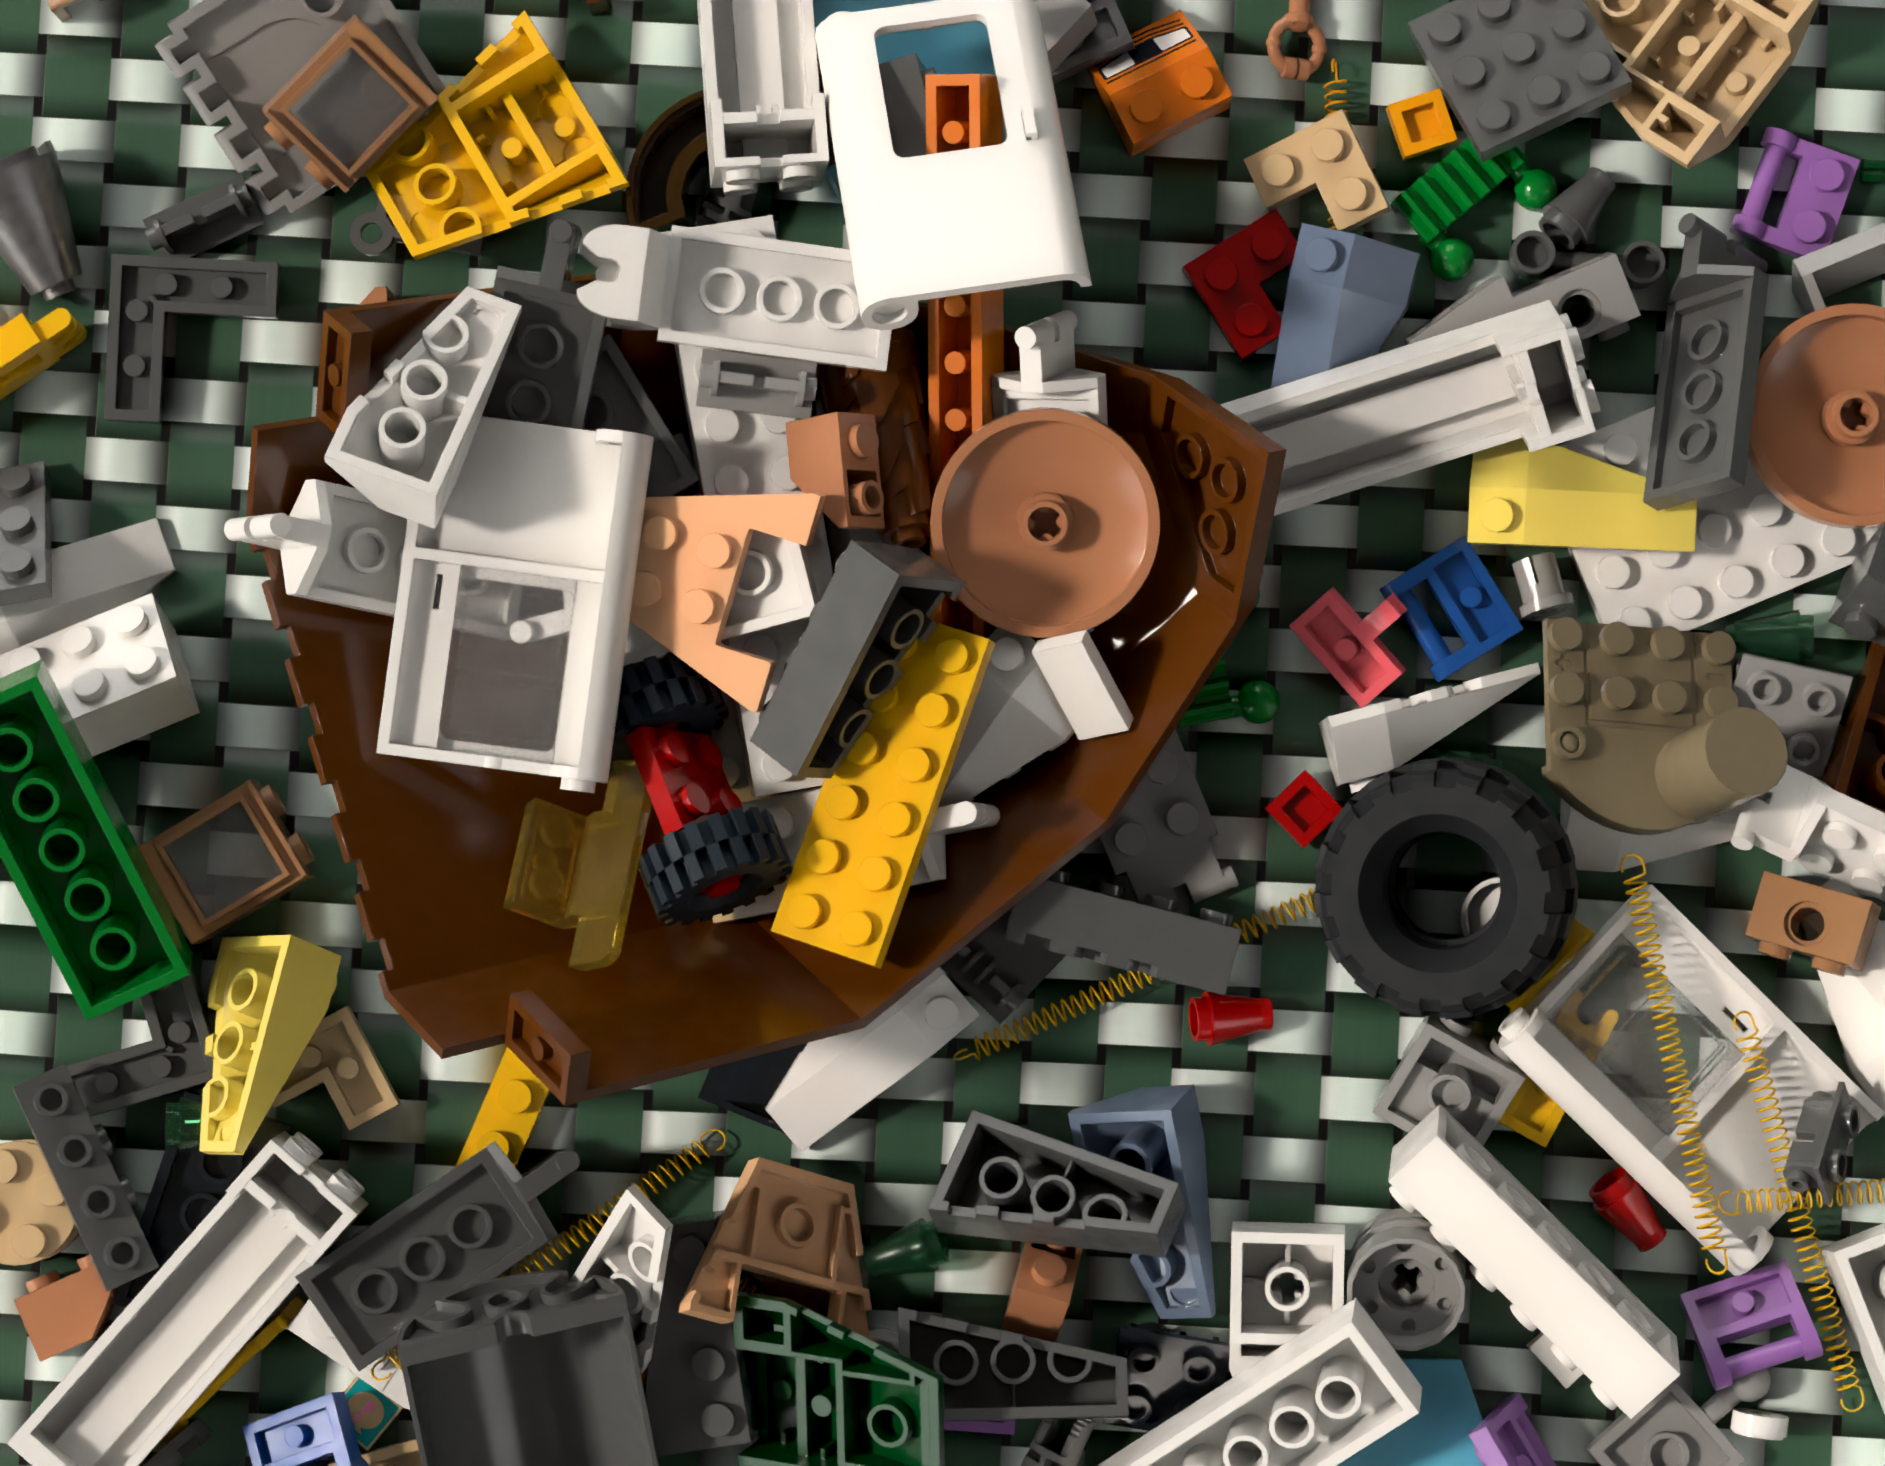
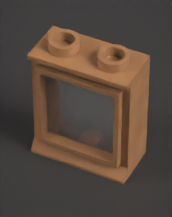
[262,14,439,193]
[138,779,315,944]

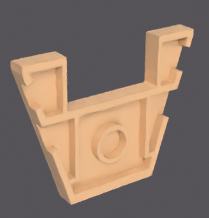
[629,493,826,713]
[678,1157,877,1343]

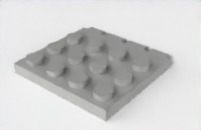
[155,0,445,215]

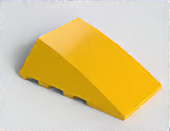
[365,10,630,260]

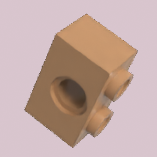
[1745,871,1882,977]

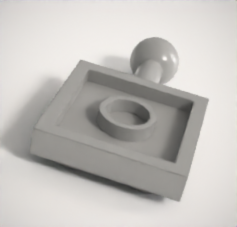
[1585,1368,1771,1466]

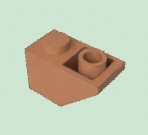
[786,412,885,530]
[1001,1242,1083,1342]
[14,1255,118,1362]

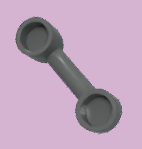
[1509,230,1666,290]

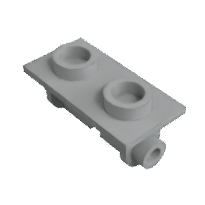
[696,348,817,419]

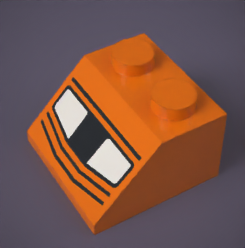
[1087,10,1233,157]

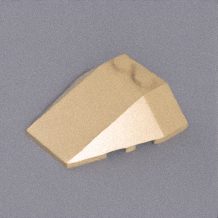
[1585,0,1819,169]

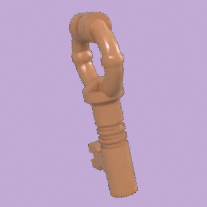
[1266,0,1327,81]

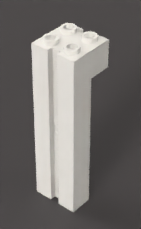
[697,0,829,196]
[1221,300,1600,516]
[7,1131,369,1466]

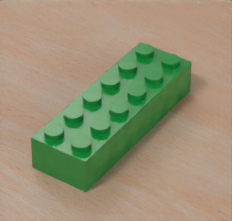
[0,660,193,1021]

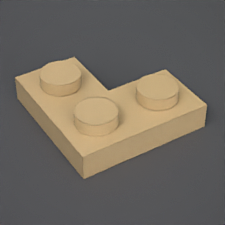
[1243,109,1391,232]
[272,1006,401,1131]

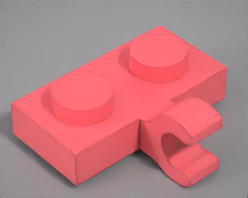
[1289,587,1408,708]

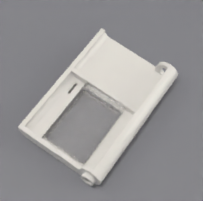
[376,416,654,794]
[1498,884,1885,1276]

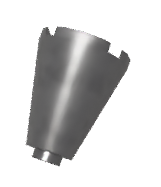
[0,140,82,302]

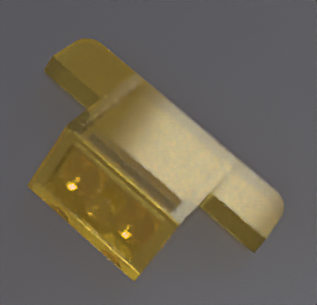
[503,760,652,972]

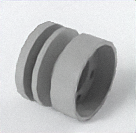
[1347,1209,1466,1351]

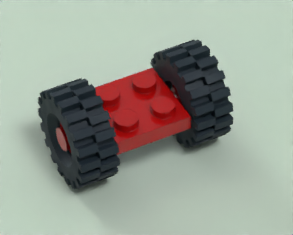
[610,652,793,926]

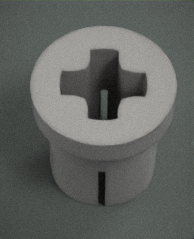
[1512,552,1575,621]

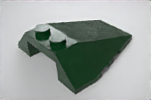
[733,1291,945,1466]

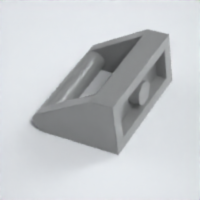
[1792,223,1885,315]

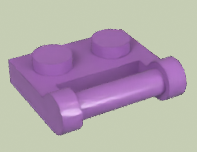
[1729,127,1860,258]
[1680,1259,1823,1391]
[1468,1392,1556,1466]

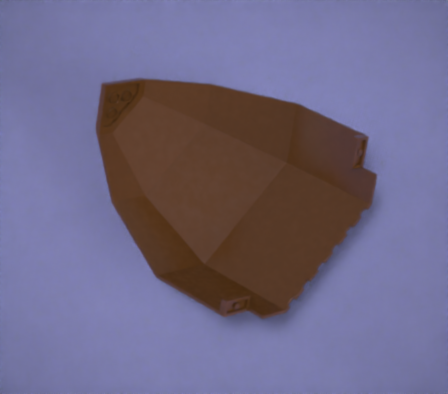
[246,274,1287,1106]

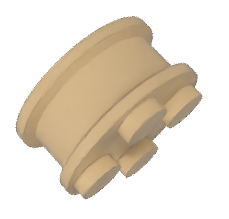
[0,1139,79,1266]

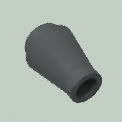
[1538,167,1616,250]

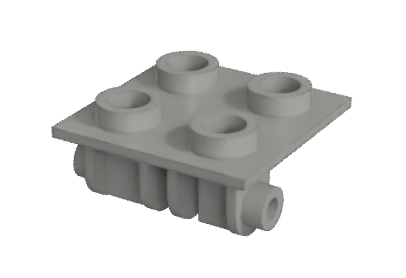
[1732,652,1853,778]

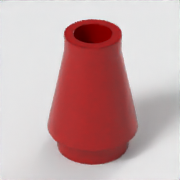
[1188,991,1273,1046]
[1589,1167,1667,1252]

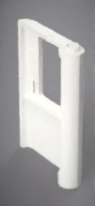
[815,0,1092,330]

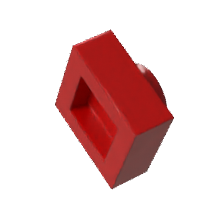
[1264,770,1342,849]

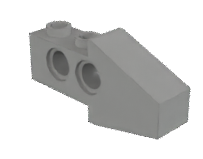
[1404,252,1641,345]

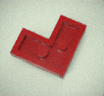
[1182,208,1297,362]

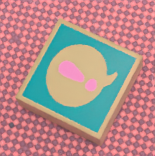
[344,1377,403,1451]

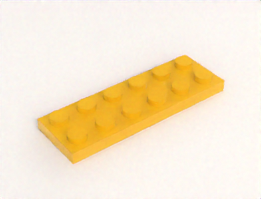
[771,623,995,969]

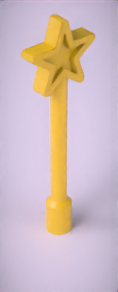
[161,1295,305,1444]

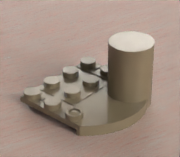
[1542,617,1788,835]

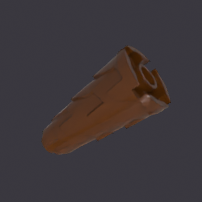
[815,327,932,549]

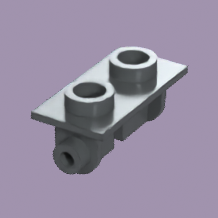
[143,174,266,258]
[1783,1082,1860,1205]

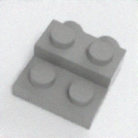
[1372,1016,1526,1146]

